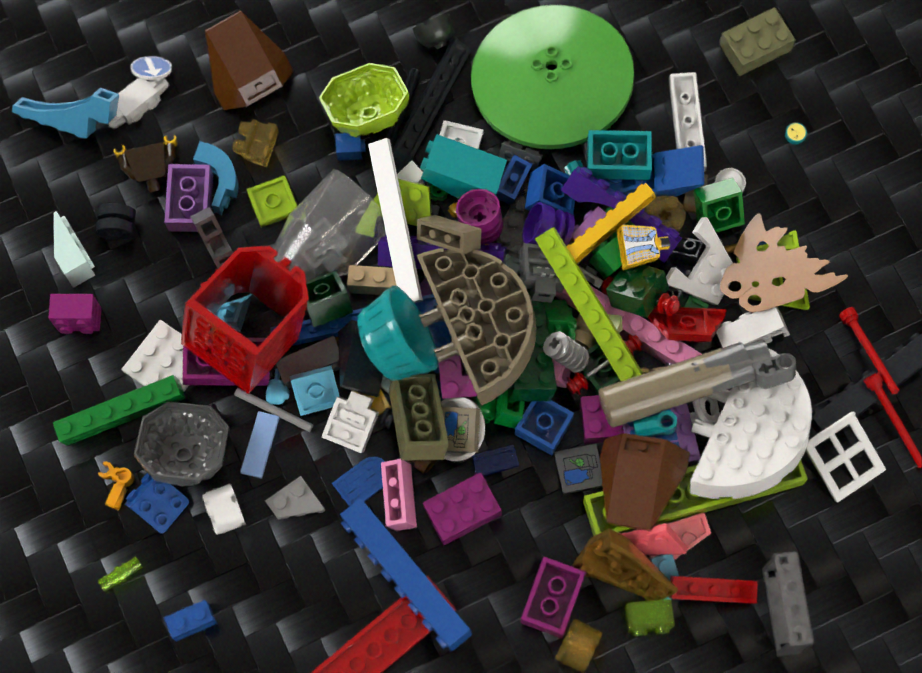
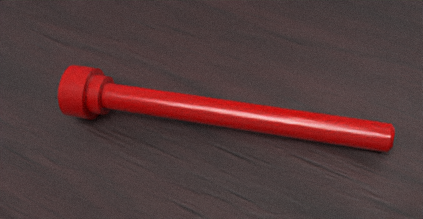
[839,307,899,395]
[863,372,922,468]

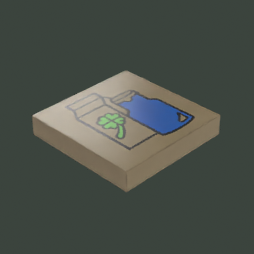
[442,407,480,452]

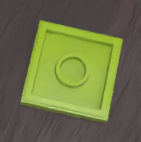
[246,175,300,228]

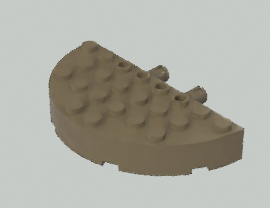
[417,248,536,406]

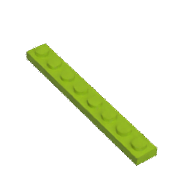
[535,227,643,381]

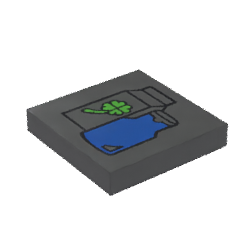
[554,444,603,495]

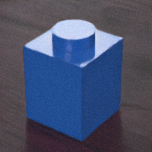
[335,133,366,160]

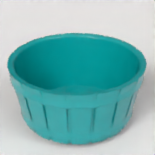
[357,285,438,381]

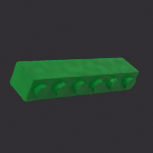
[53,375,186,446]

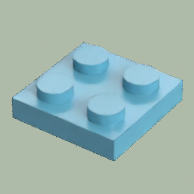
[290,365,340,416]

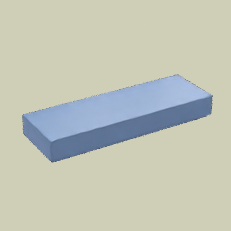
[241,411,280,479]

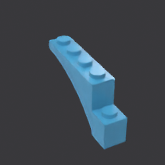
[12,88,119,138]

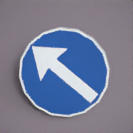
[131,57,172,80]

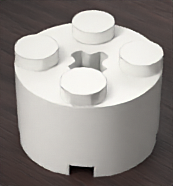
[202,484,245,535]

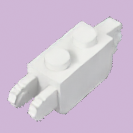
[109,78,169,129]

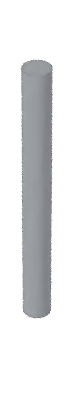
[234,388,313,432]

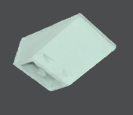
[54,211,95,288]

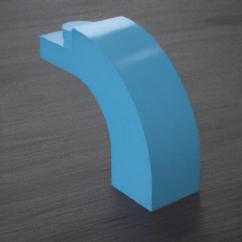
[193,141,238,214]

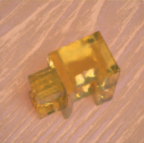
[232,119,278,167]

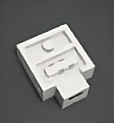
[322,391,379,453]

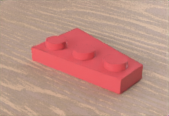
[649,513,711,560]
[621,523,687,555]

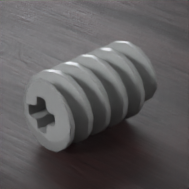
[543,332,589,373]

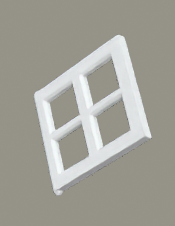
[806,412,886,502]

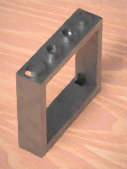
[762,552,813,656]

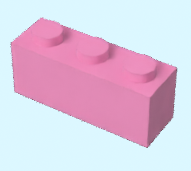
[381,459,417,531]

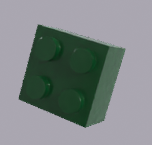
[306,271,353,327]

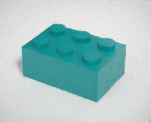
[587,130,652,180]

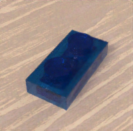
[472,444,519,476]

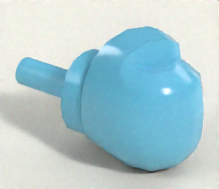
[266,369,289,405]

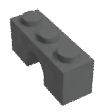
[190,207,233,269]

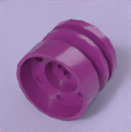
[456,189,504,245]

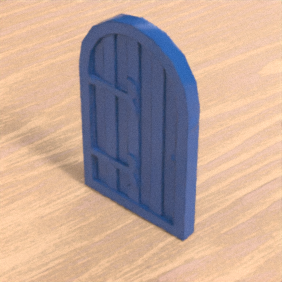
[332,457,385,507]

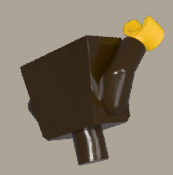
[114,135,177,192]

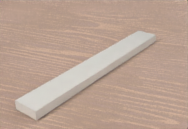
[368,138,423,303]

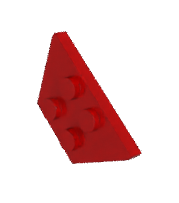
[647,306,726,342]

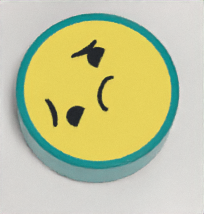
[785,123,807,144]

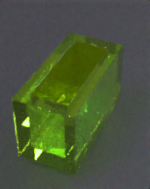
[625,599,674,636]

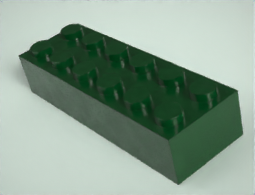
[507,289,557,401]

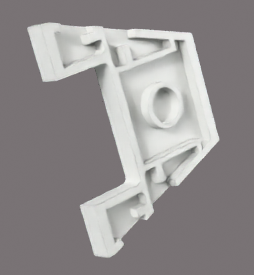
[666,217,733,305]

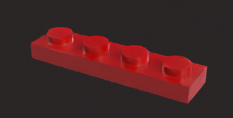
[669,576,758,604]

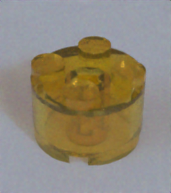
[644,196,686,234]
[555,619,602,673]

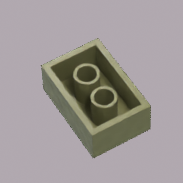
[719,7,795,76]

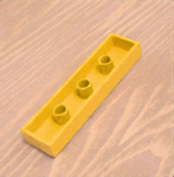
[566,183,656,263]

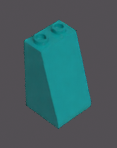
[420,134,507,199]

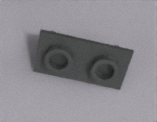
[499,140,543,171]

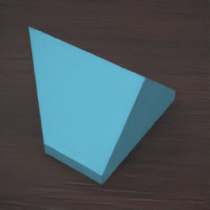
[214,294,252,332]

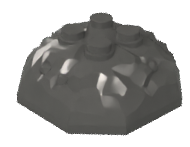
[134,402,229,486]

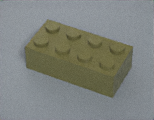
[389,374,449,460]

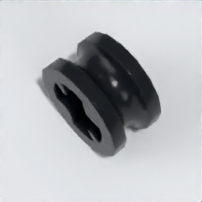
[380,408,394,430]

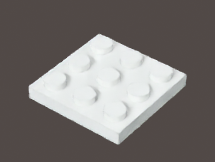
[121,320,189,391]

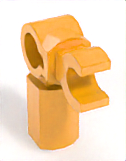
[98,461,135,510]

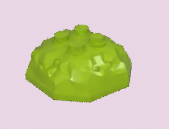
[319,63,409,137]

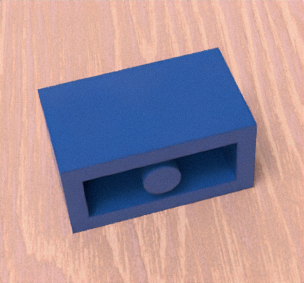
[496,155,532,205]
[164,599,217,642]

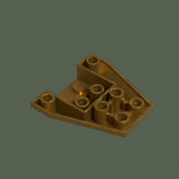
[572,528,678,602]

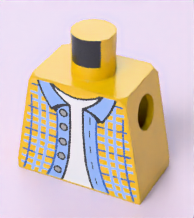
[617,225,670,270]

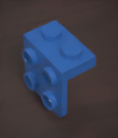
[125,473,189,533]

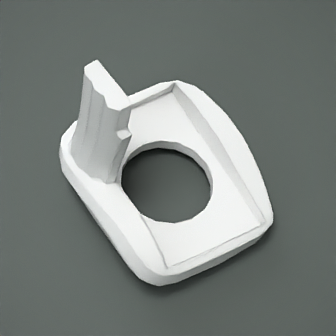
[689,396,720,425]

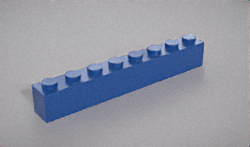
[340,498,472,652]

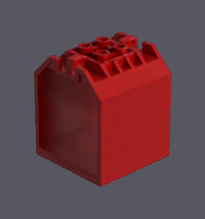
[181,246,309,394]

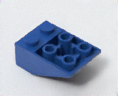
[643,145,704,203]

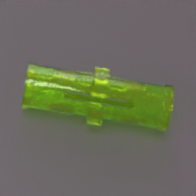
[98,556,143,592]

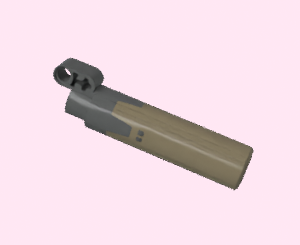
[599,339,796,427]

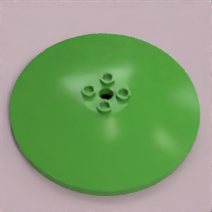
[471,5,634,149]

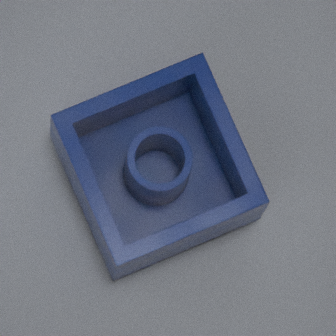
[525,164,575,214]
[515,400,574,455]

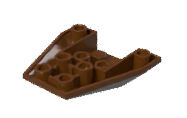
[205,10,293,110]
[600,433,690,531]

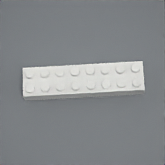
[669,72,707,171]

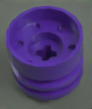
[522,202,575,246]

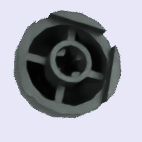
[412,13,454,49]

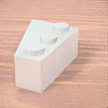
[716,307,790,348]

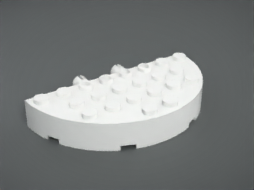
[690,348,812,499]

